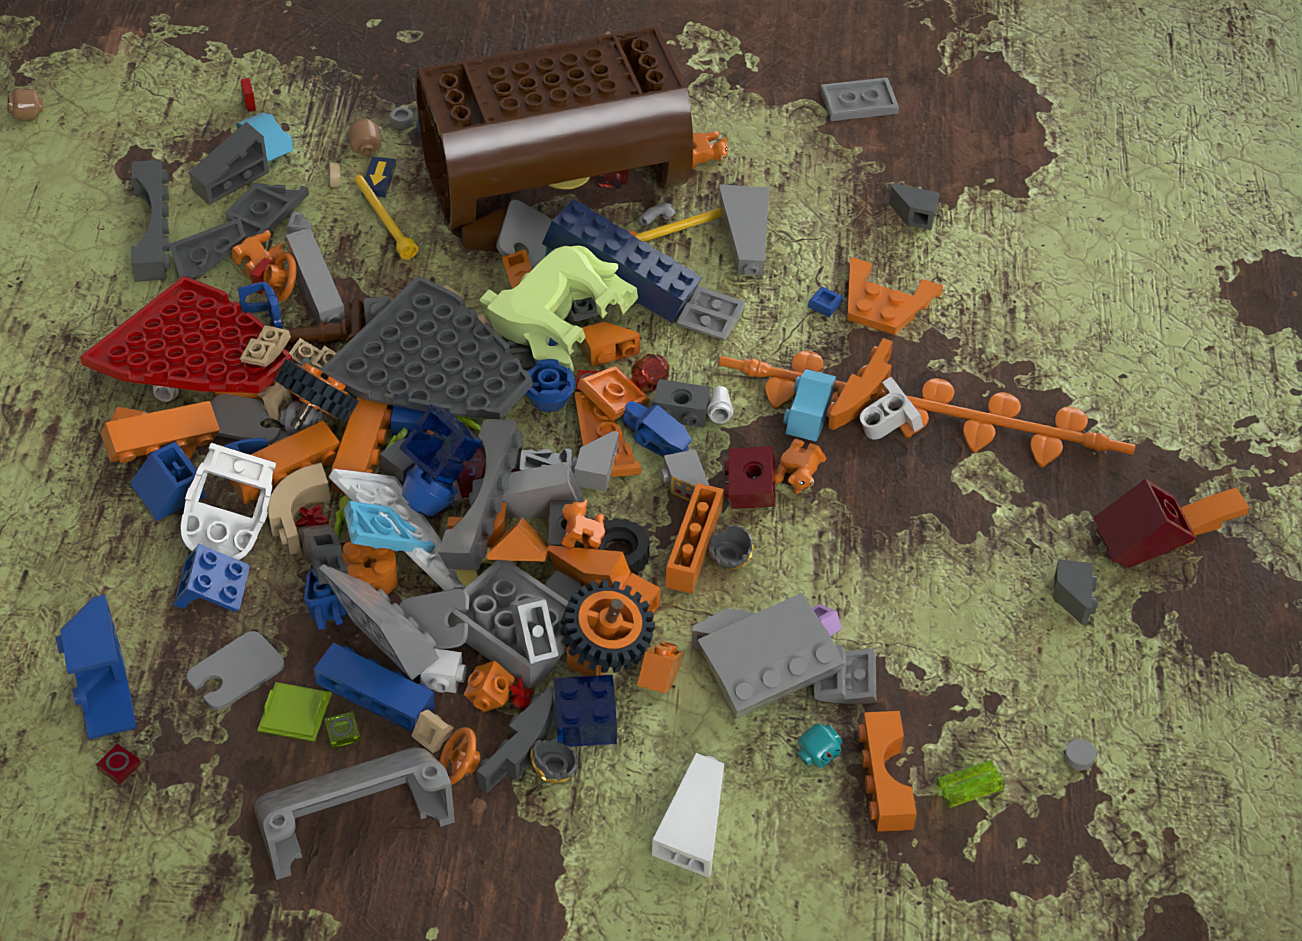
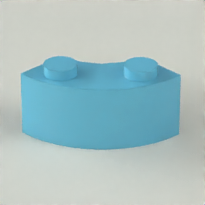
[236,112,293,162]
[783,369,836,441]

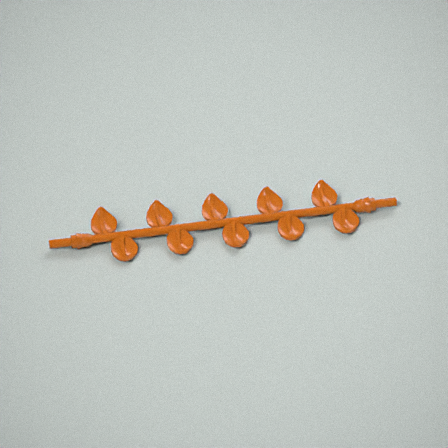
[718,351,1136,467]

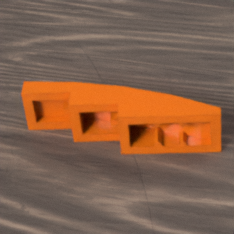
[1181,487,1250,544]

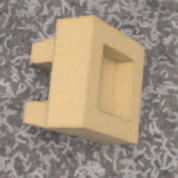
[258,383,292,420]
[411,710,454,753]

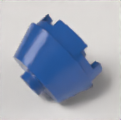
[526,359,575,412]
[401,463,457,517]

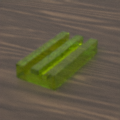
[936,760,1005,808]

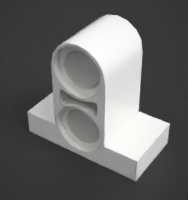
[860,377,923,440]

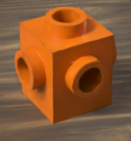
[464,661,515,712]

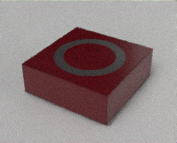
[96,744,141,785]

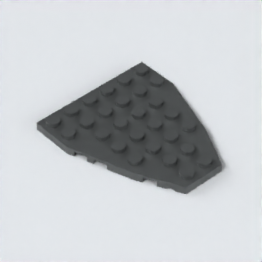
[320,275,533,419]

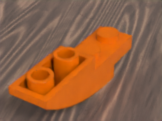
[826,338,893,430]

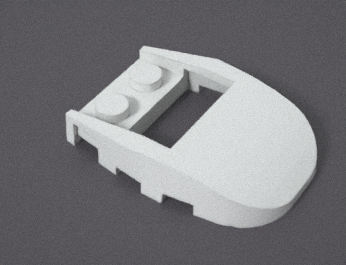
[181,443,276,560]

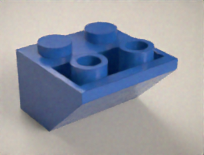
[130,442,206,521]

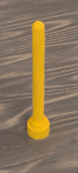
[354,175,418,260]
[636,208,723,242]

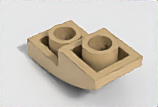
[240,325,291,367]
[289,338,337,368]

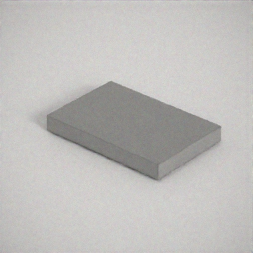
[820,78,899,121]

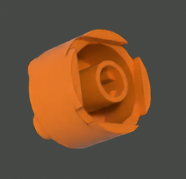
[342,542,398,596]

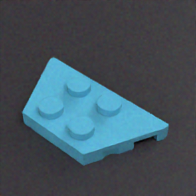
[344,501,436,553]

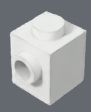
[420,648,466,693]

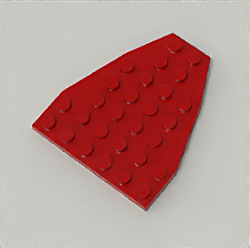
[80,276,293,393]

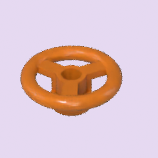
[264,252,296,302]
[439,727,480,785]

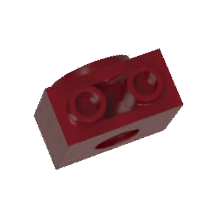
[724,446,776,509]

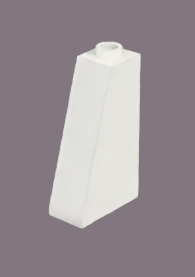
[652,753,724,878]

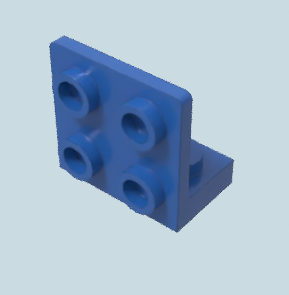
[173,544,250,612]

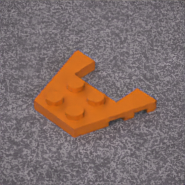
[847,257,943,335]

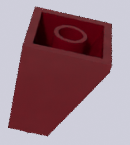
[1093,479,1197,568]

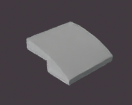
[677,286,745,341]
[814,645,877,704]

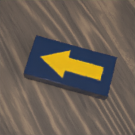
[362,156,396,198]

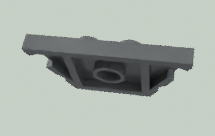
[225,183,309,238]

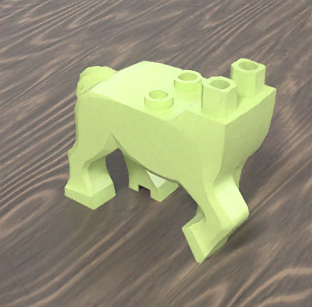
[479,246,638,372]

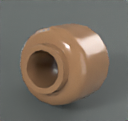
[7,88,43,120]
[349,119,381,156]

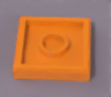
[577,366,650,420]

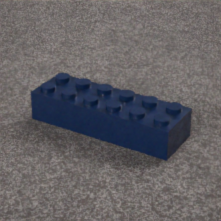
[542,199,702,323]

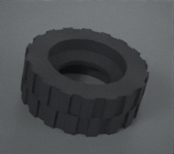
[598,518,649,577]

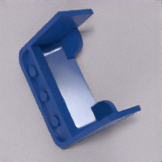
[55,594,137,740]

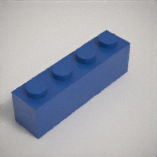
[314,642,435,733]

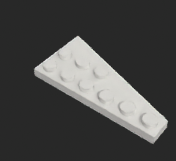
[329,469,466,591]

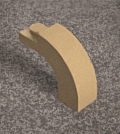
[268,463,331,555]

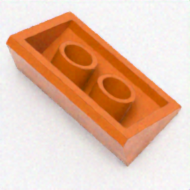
[487,517,548,562]

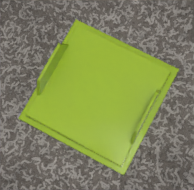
[257,682,332,742]

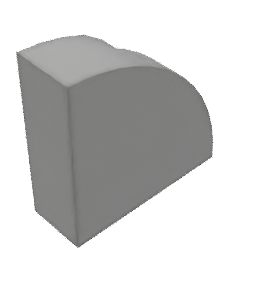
[286,211,312,234]

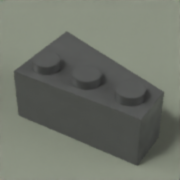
[189,122,269,205]

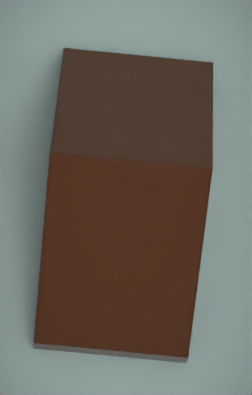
[462,208,506,253]

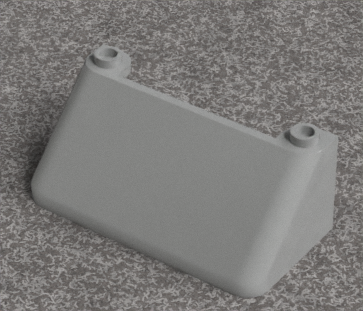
[254,747,455,880]

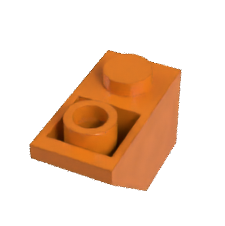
[580,321,640,367]
[637,642,685,693]

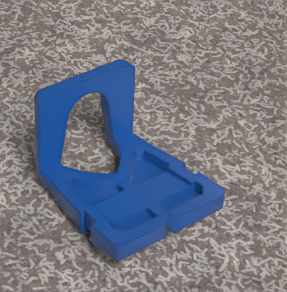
[238,282,283,329]

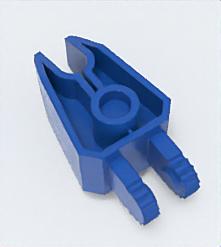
[622,401,692,457]
[304,567,347,630]

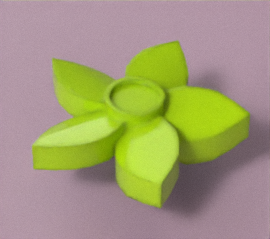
[385,427,408,450]

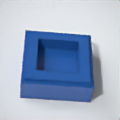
[808,286,843,318]

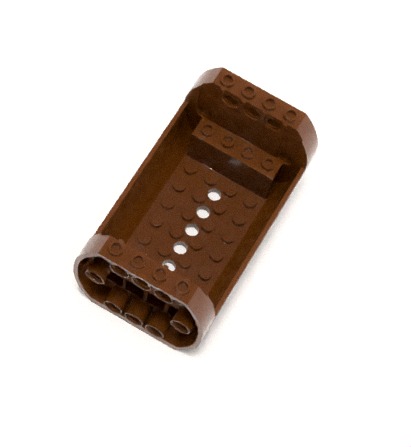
[415,26,693,231]

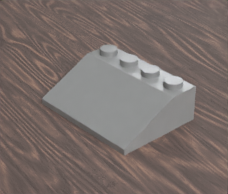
[448,560,568,689]
[319,564,439,680]
[697,593,844,719]

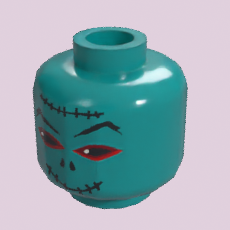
[797,724,843,768]

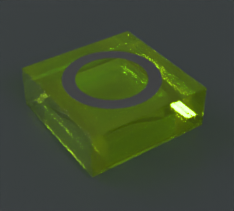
[324,711,361,748]

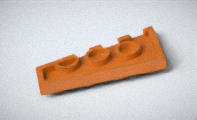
[574,392,641,477]

